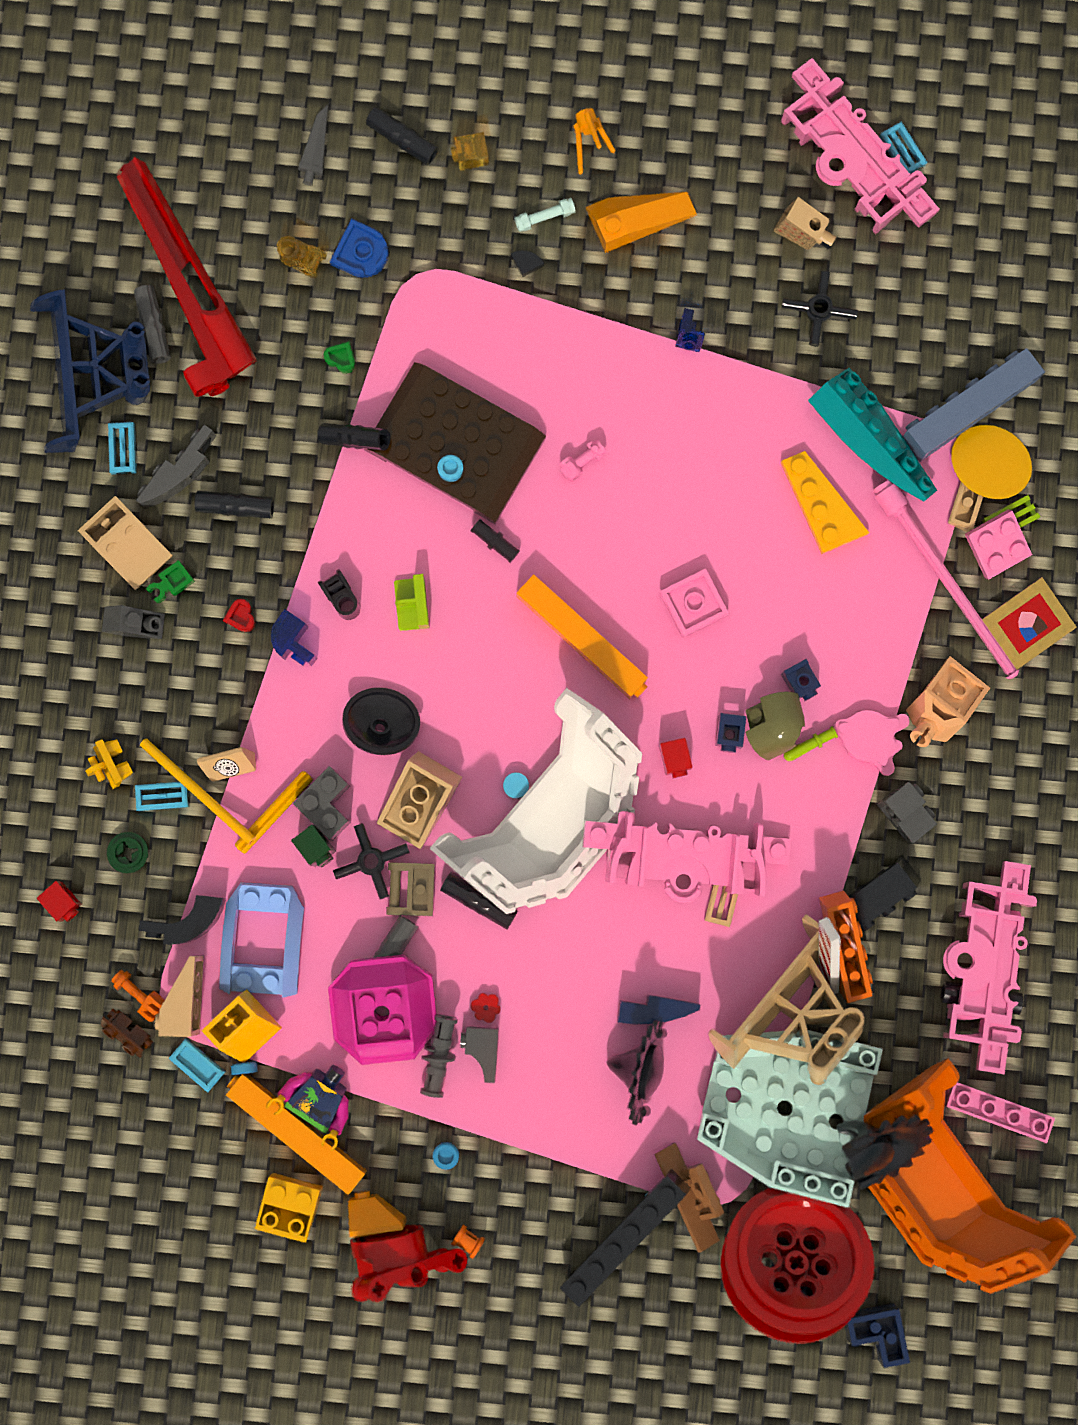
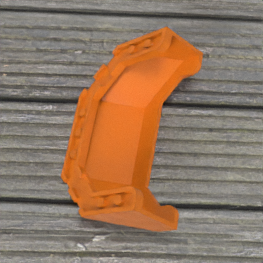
[864,1058,1076,1294]

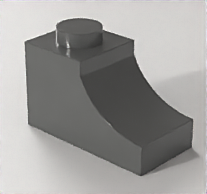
[460,1026,499,1083]

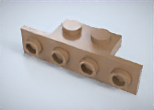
[654,1143,724,1253]

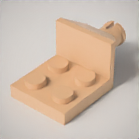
[906,656,990,747]

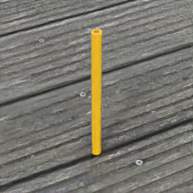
[140,738,256,845]

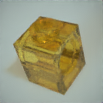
[451,132,489,170]

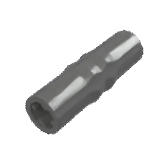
[134,285,171,364]
[373,915,418,958]

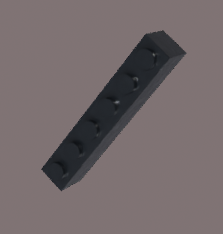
[560,1169,691,1307]

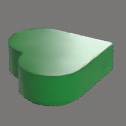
[324,342,355,374]

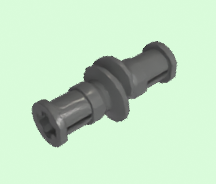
[420,1014,458,1098]

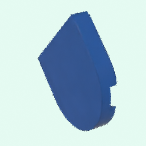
[330,218,389,278]

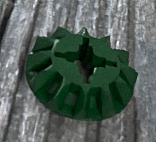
[107,832,149,873]

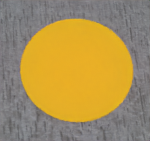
[951,425,1032,499]

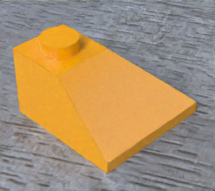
[348,1191,407,1237]

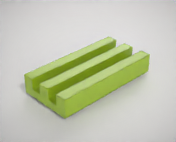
[982,495,1040,528]

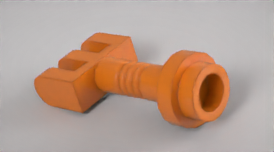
[111,970,165,1022]

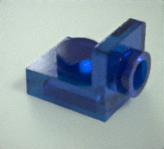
[675,308,705,352]

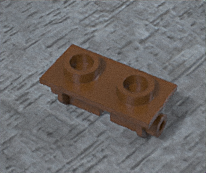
[100,1008,153,1058]

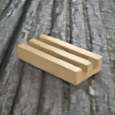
[704,885,738,927]

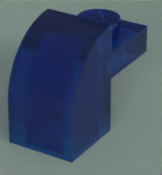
[271,609,317,666]

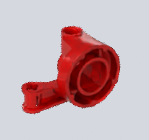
[350,1224,467,1302]

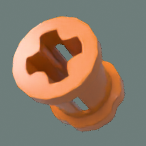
[451,1224,485,1259]

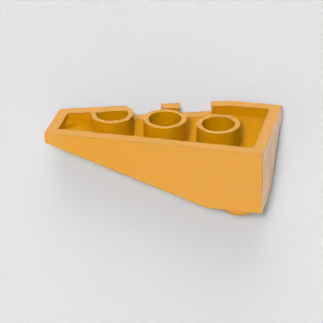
[586,192,697,253]

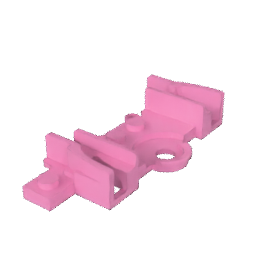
[781,58,940,234]
[582,811,791,903]
[943,861,1037,1074]

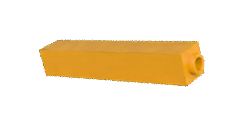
[516,574,648,700]
[226,1073,367,1195]

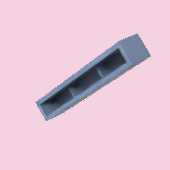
[903,348,1045,462]

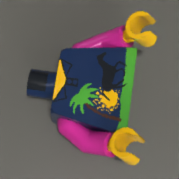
[266,1065,349,1151]

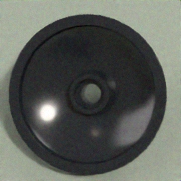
[342,688,420,755]

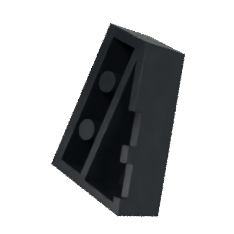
[848,855,921,932]

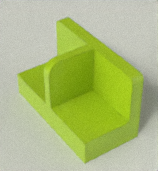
[394,574,430,631]

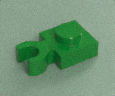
[146,560,195,603]

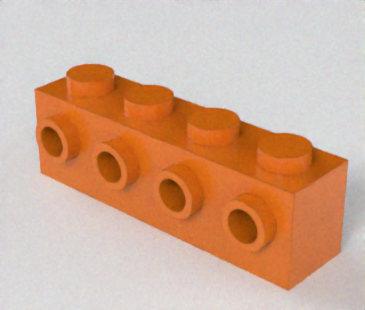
[819,890,873,1003]

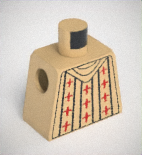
[773,197,836,250]

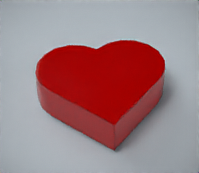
[223,599,255,632]

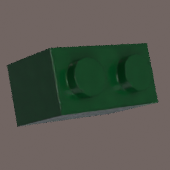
[291,825,336,868]

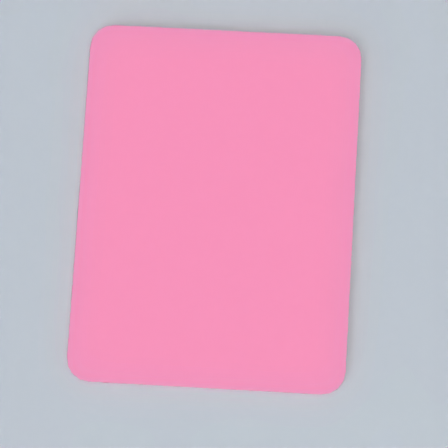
[159,269,961,1205]

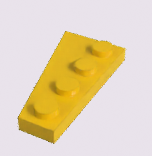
[781,451,869,554]

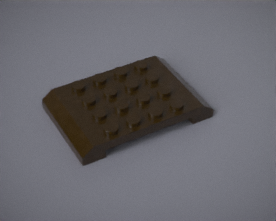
[364,362,546,524]

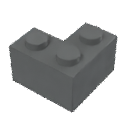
[292,766,351,841]
[877,782,937,844]

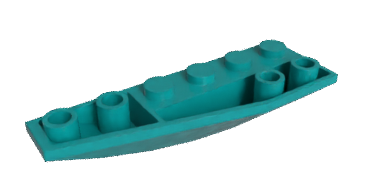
[808,368,938,502]

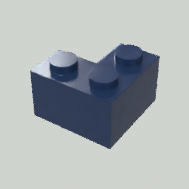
[845,1303,910,1368]

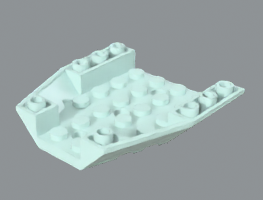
[697,1030,883,1208]

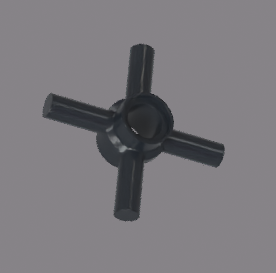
[781,271,858,347]
[333,823,410,900]

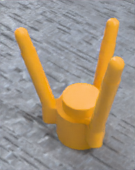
[573,108,615,174]

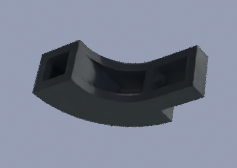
[138,895,226,945]

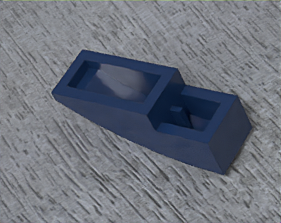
[617,995,701,1024]

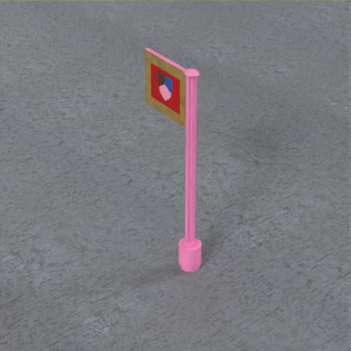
[873,480,1077,679]

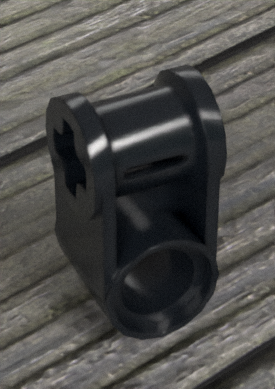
[318,569,360,620]

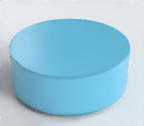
[437,455,464,482]
[503,772,529,799]

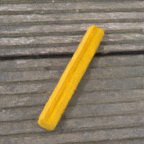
[235,771,313,854]

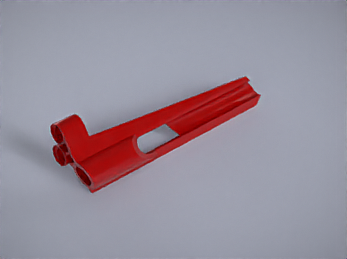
[117,157,257,397]

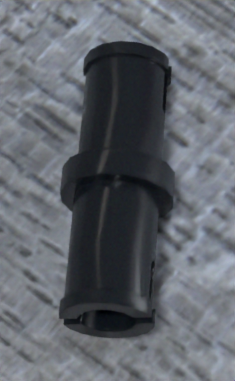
[471,519,520,563]

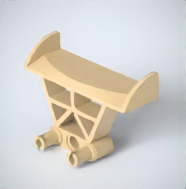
[708,915,864,1085]

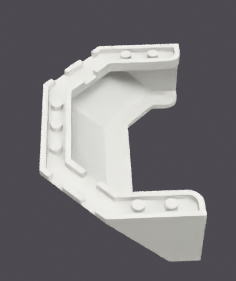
[430,688,642,914]

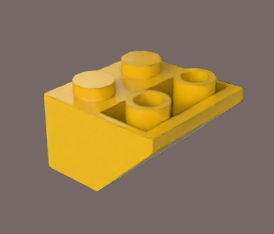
[201,989,282,1063]
[255,1173,323,1243]

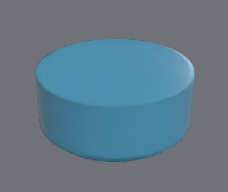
[231,1061,258,1075]
[433,1142,459,1170]

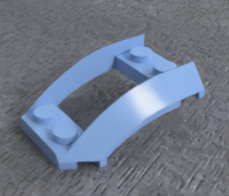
[219,882,305,998]

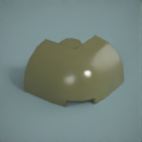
[745,692,805,760]

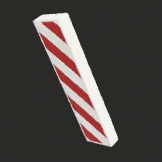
[819,917,840,994]

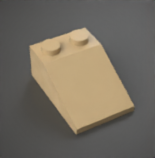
[377,751,462,849]
[155,955,204,1037]

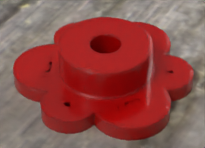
[471,993,501,1023]

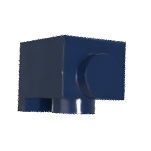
[781,659,821,701]
[715,713,746,753]

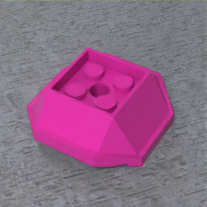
[328,955,437,1065]

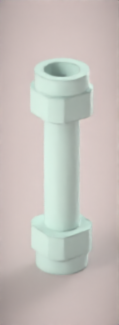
[514,198,576,232]

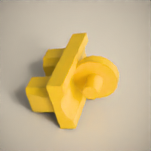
[85,739,133,789]

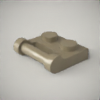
[386,863,435,916]

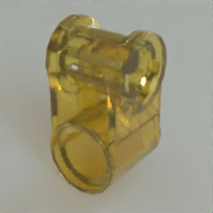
[277,236,327,278]

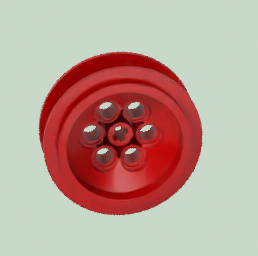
[720,1188,874,1343]

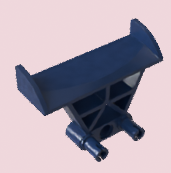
[30,290,150,453]

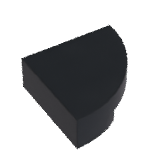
[510,250,544,277]

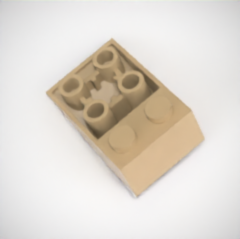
[78,496,173,590]

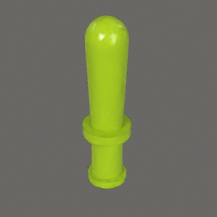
[783,726,838,761]

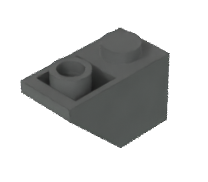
[102,605,165,639]

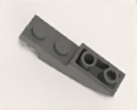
[136,425,216,509]

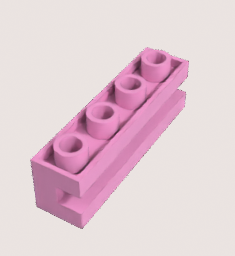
[944,1083,1055,1143]

